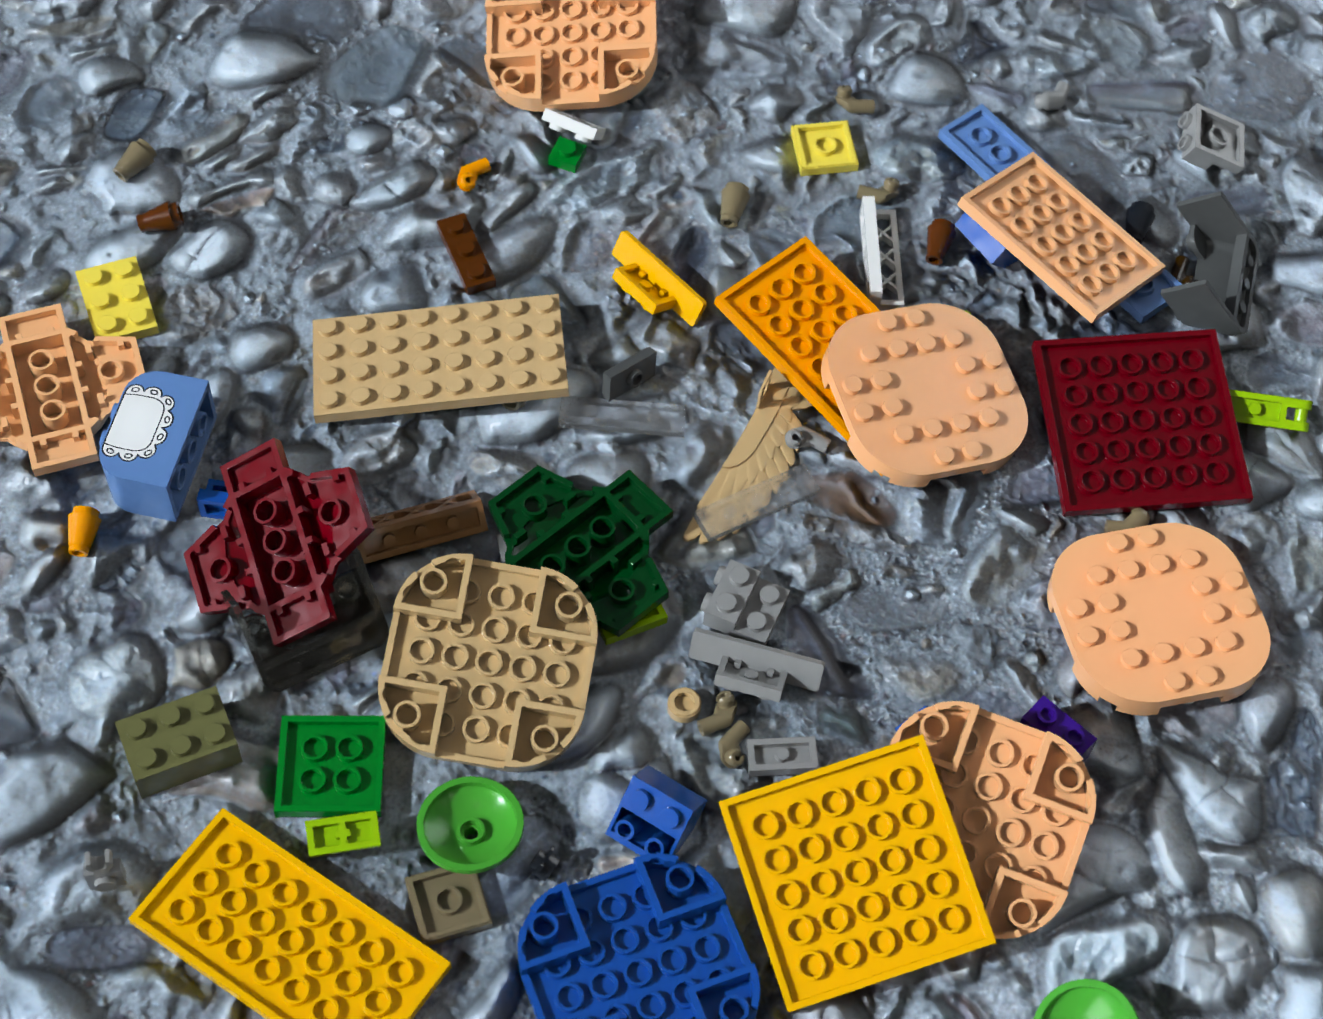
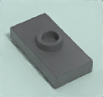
[602,347,657,402]

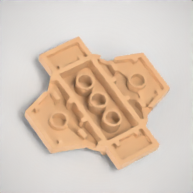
[0,303,145,477]

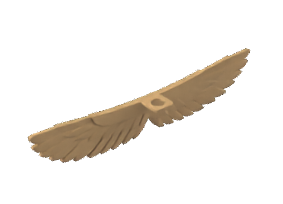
[683,367,813,544]

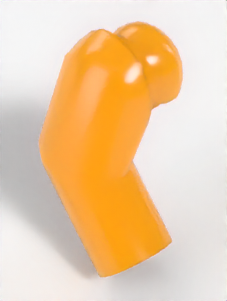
[457,157,491,191]

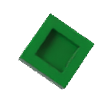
[548,136,587,173]

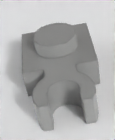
[83,849,127,892]

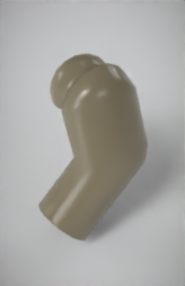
[835,85,875,114]
[1104,508,1150,533]

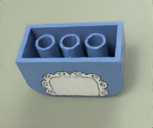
[99,371,217,522]

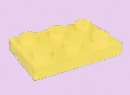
[75,256,159,339]

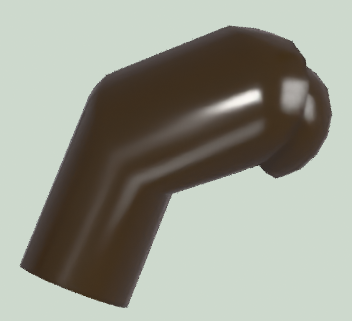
[1170,255,1198,284]

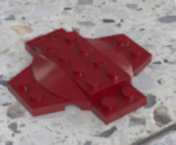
[183,438,375,648]

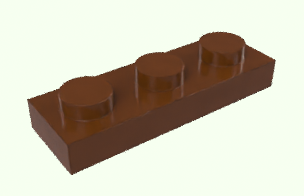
[436,213,496,296]

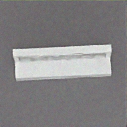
[859,196,905,310]

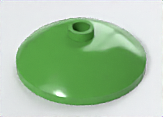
[416,776,524,874]
[1034,979,1139,1019]

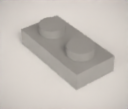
[746,736,819,777]

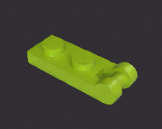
[1229,389,1313,433]

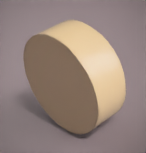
[667,687,702,723]

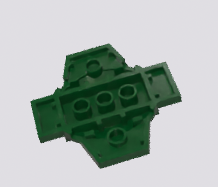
[488,465,673,637]

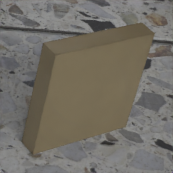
[404,867,493,946]

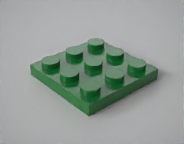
[274,715,387,817]

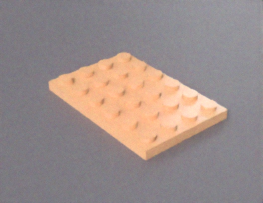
[957,152,1166,324]

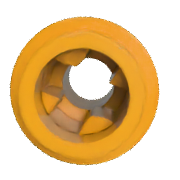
[68,506,102,557]

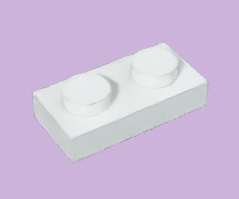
[542,108,606,144]

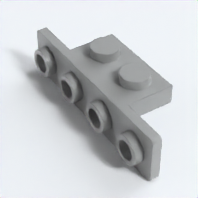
[689,628,825,702]

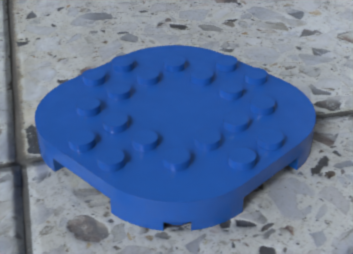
[518,854,760,1019]

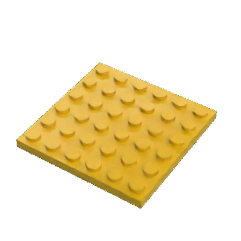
[718,734,997,1013]

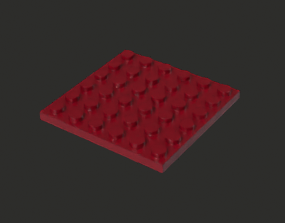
[1031,329,1254,517]

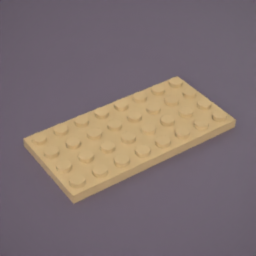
[312,294,569,424]

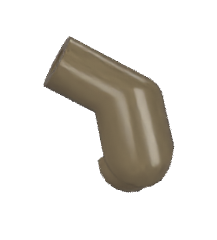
[856,177,900,204]
[697,691,738,737]
[718,720,751,769]

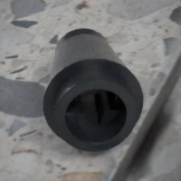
[1125,201,1156,244]

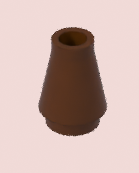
[136,201,184,233]
[925,219,956,265]

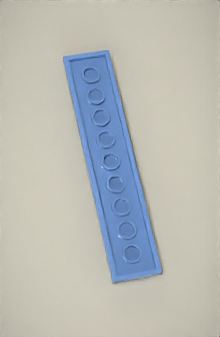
[938,104,1182,324]

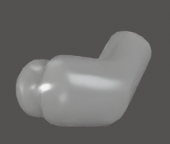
[1034,82,1070,110]
[785,426,831,453]

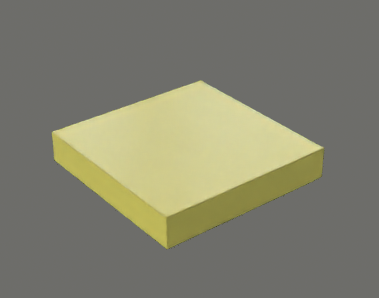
[790,120,859,176]

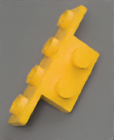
[611,230,707,326]

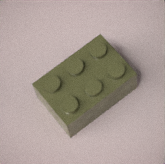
[115,686,243,799]

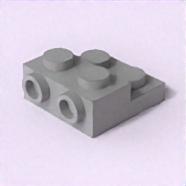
[1177,103,1245,174]
[700,559,790,646]

